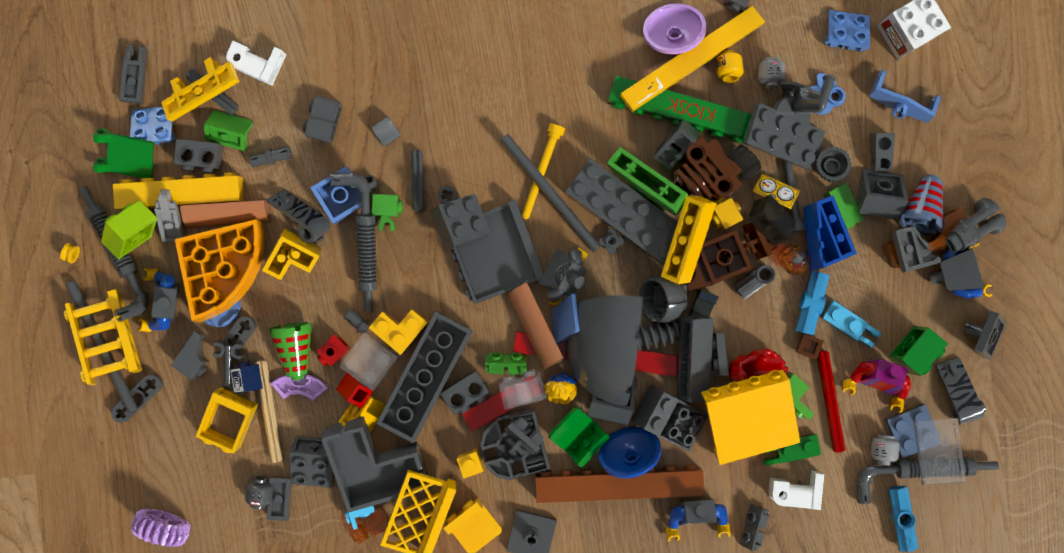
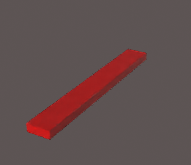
[513,331,679,377]

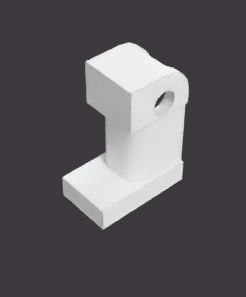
[226,41,287,86]
[768,470,824,510]

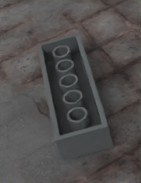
[565,158,678,267]
[376,311,474,443]

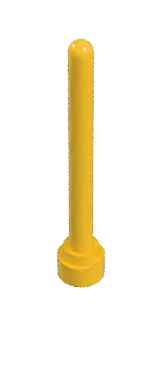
[522,123,565,220]

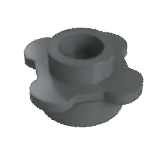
[599,229,624,254]

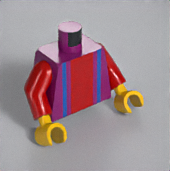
[843,359,912,413]

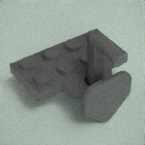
[742,75,836,171]

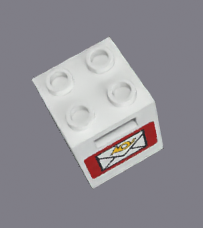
[876,0,951,60]

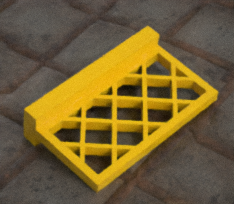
[380,470,456,553]

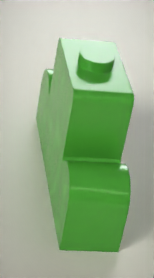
[607,147,688,216]

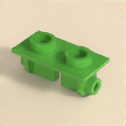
[485,352,527,375]

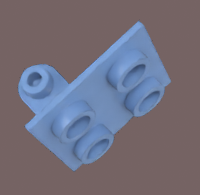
[824,10,870,52]
[130,107,176,145]

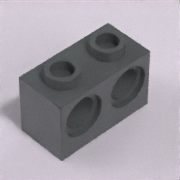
[654,119,699,170]
[174,139,224,173]
[440,370,490,415]

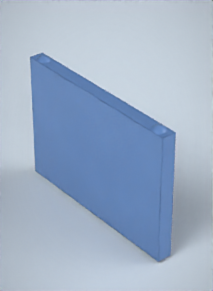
[551,294,580,345]

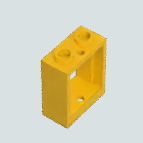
[195,387,258,454]

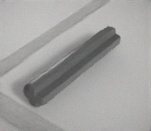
[186,69,239,115]
[411,150,424,212]

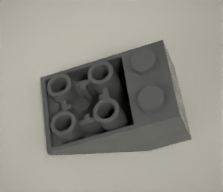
[632,385,708,451]

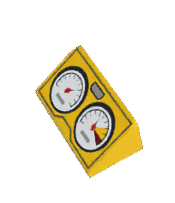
[752,173,800,210]

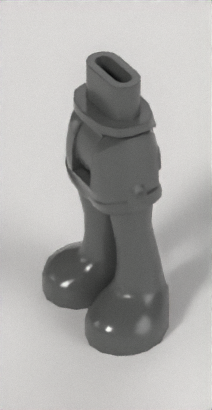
[945,198,1007,253]

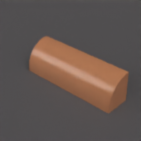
[180,200,271,228]
[508,282,563,370]

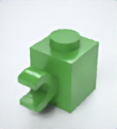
[372,194,403,231]

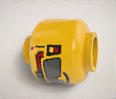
[716,50,744,83]

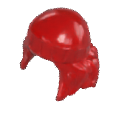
[728,348,788,382]

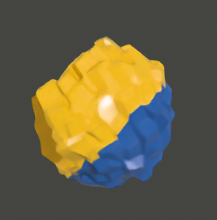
[544,372,577,405]

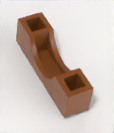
[881,208,967,269]

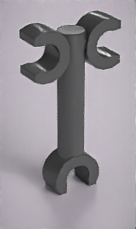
[213,340,245,393]

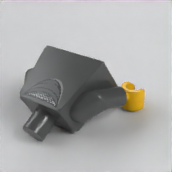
[538,247,588,306]

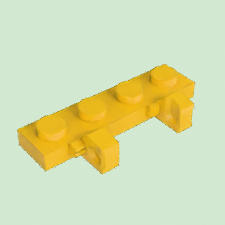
[161,57,240,122]

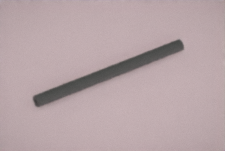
[500,134,601,252]
[66,280,138,414]

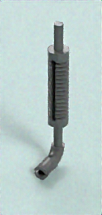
[330,172,377,313]
[79,186,149,322]
[855,457,999,504]

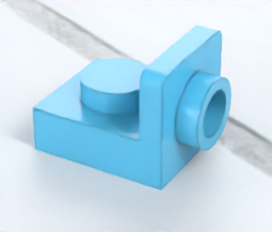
[345,505,375,530]

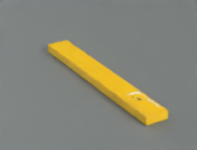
[620,6,765,112]

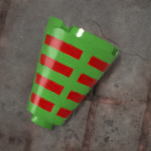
[269,322,312,380]

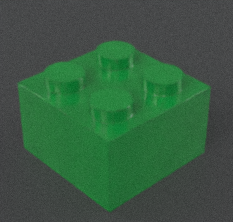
[888,326,948,376]

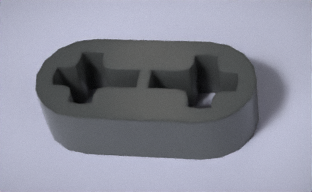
[223,316,257,351]

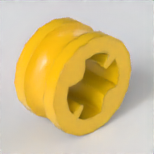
[60,243,80,264]

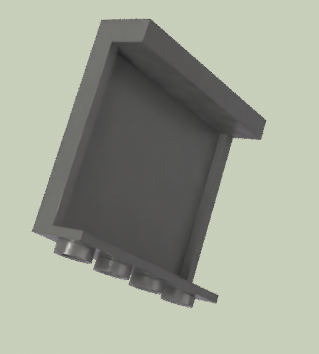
[451,199,544,304]

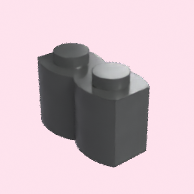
[303,96,343,144]

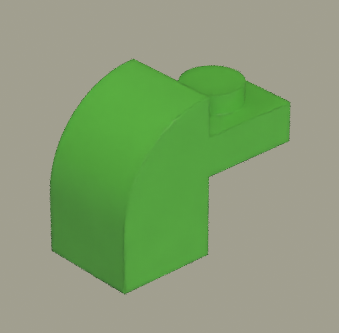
[787,372,814,420]

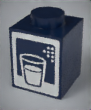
[230,361,263,394]

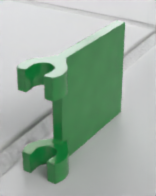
[93,128,154,178]

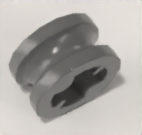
[438,186,457,203]

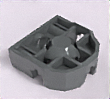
[480,407,551,480]

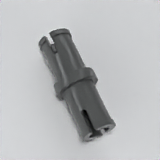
[248,145,293,168]

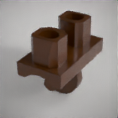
[742,220,778,260]

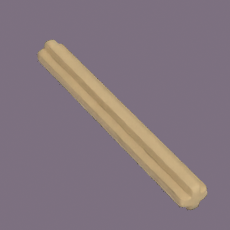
[255,360,283,463]

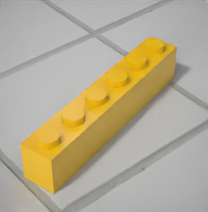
[113,172,245,210]

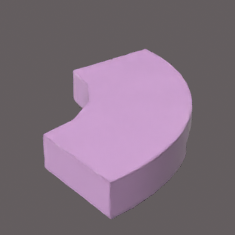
[270,374,330,401]

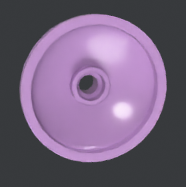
[643,3,706,54]

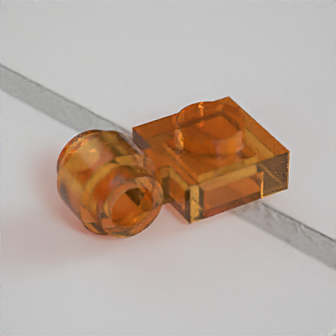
[350,507,389,544]

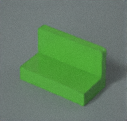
[204,110,253,151]
[824,183,864,229]

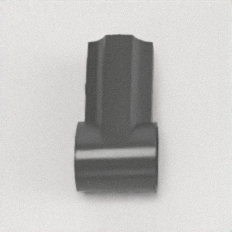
[733,264,775,300]

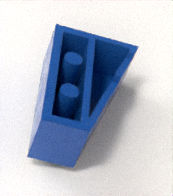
[803,195,857,271]

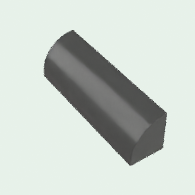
[677,316,714,403]

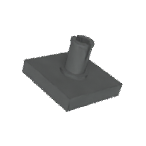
[963,311,1007,360]
[507,509,557,553]

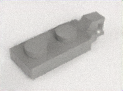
[154,189,185,242]

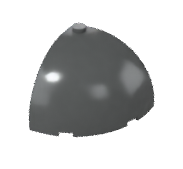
[565,296,643,406]

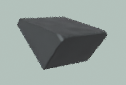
[371,117,401,147]

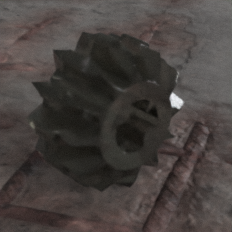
[727,144,761,180]

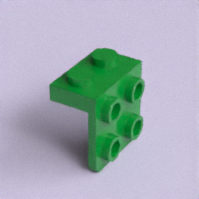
[548,407,610,468]

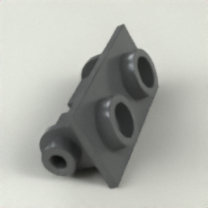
[740,505,770,551]

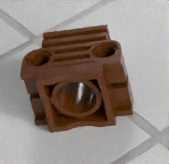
[671,136,743,200]

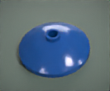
[599,427,662,478]

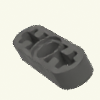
[111,374,163,423]

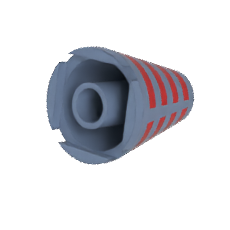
[899,175,943,235]

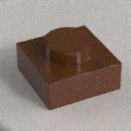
[795,333,824,360]

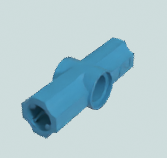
[795,271,830,336]
[888,485,918,552]

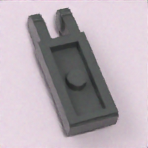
[119,45,148,104]

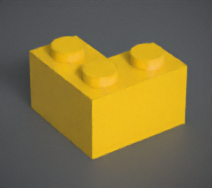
[262,228,322,280]
[369,309,429,355]

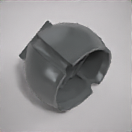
[639,275,687,323]

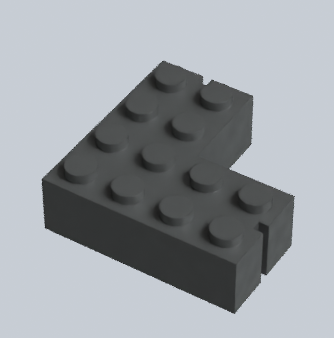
[321,417,429,513]

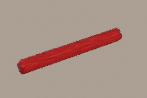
[817,350,845,453]

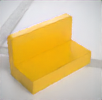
[338,395,386,432]

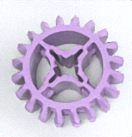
[131,508,190,547]

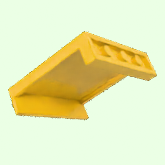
[701,369,800,465]

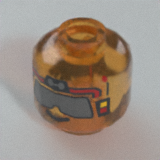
[778,243,810,275]

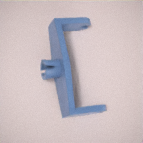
[869,69,941,123]

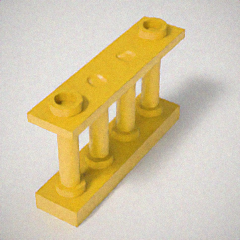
[64,289,143,386]

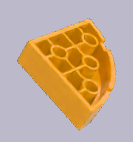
[175,219,265,322]

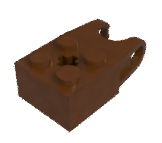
[687,230,753,292]

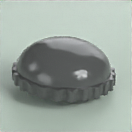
[815,146,852,182]

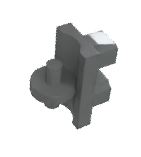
[504,417,544,455]

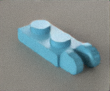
[821,301,881,348]

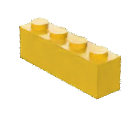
[661,196,716,284]

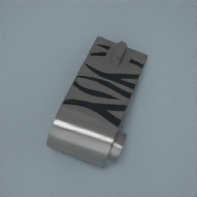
[267,189,330,243]
[935,357,986,425]

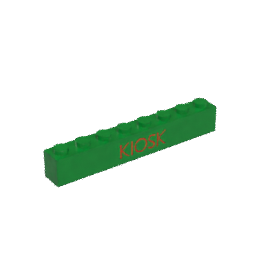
[608,76,751,144]

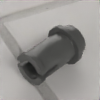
[344,309,370,334]

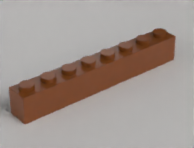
[535,464,704,503]

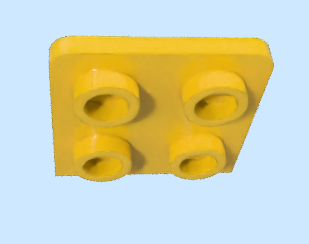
[444,498,502,553]

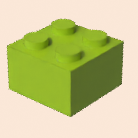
[101,200,157,260]

